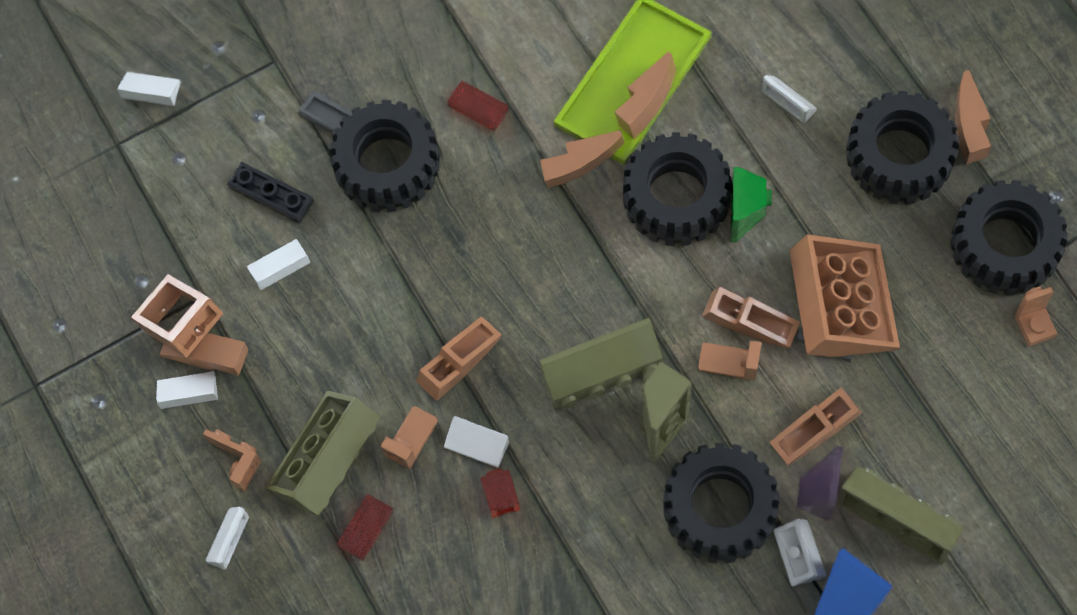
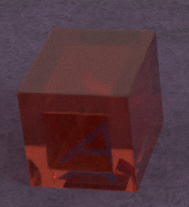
[481,469,520,518]

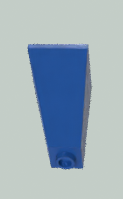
[814,548,892,615]

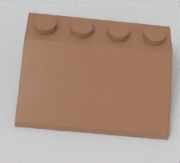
[789,234,900,357]

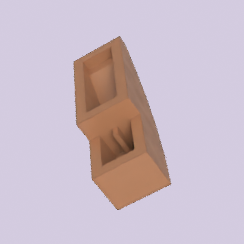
[614,51,676,139]
[955,70,991,165]
[540,130,625,188]
[702,287,800,348]
[416,316,502,401]
[159,329,249,376]
[770,387,863,466]

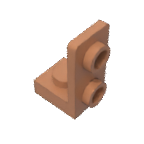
[1014,287,1058,347]
[698,340,762,381]
[380,406,438,470]
[203,429,261,492]

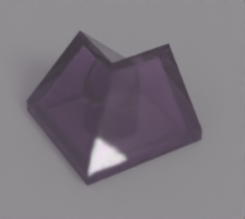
[797,446,843,520]

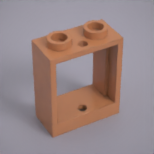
[131,274,224,358]

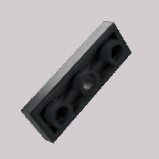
[227,162,314,224]

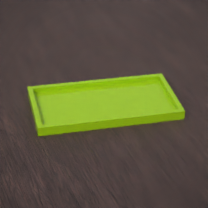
[554,0,712,165]

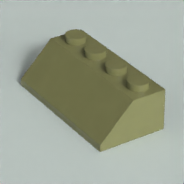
[539,317,663,409]
[642,362,692,464]
[265,390,381,516]
[837,466,964,565]

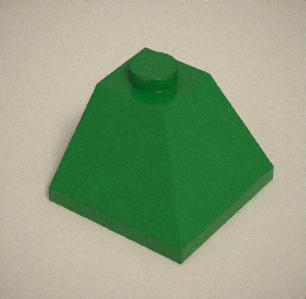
[731,167,772,242]

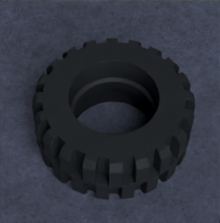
[846,90,959,204]
[329,100,440,212]
[623,132,732,246]
[951,180,1068,296]
[663,442,780,563]

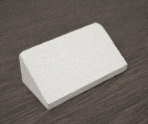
[117,72,181,106]
[762,75,817,123]
[247,239,310,290]
[156,371,218,409]
[444,416,509,468]
[206,507,249,570]
[773,519,826,586]

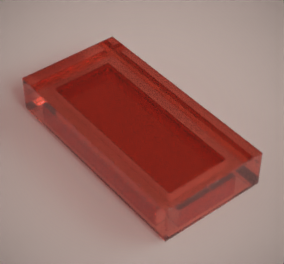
[447,80,509,131]
[336,494,394,561]

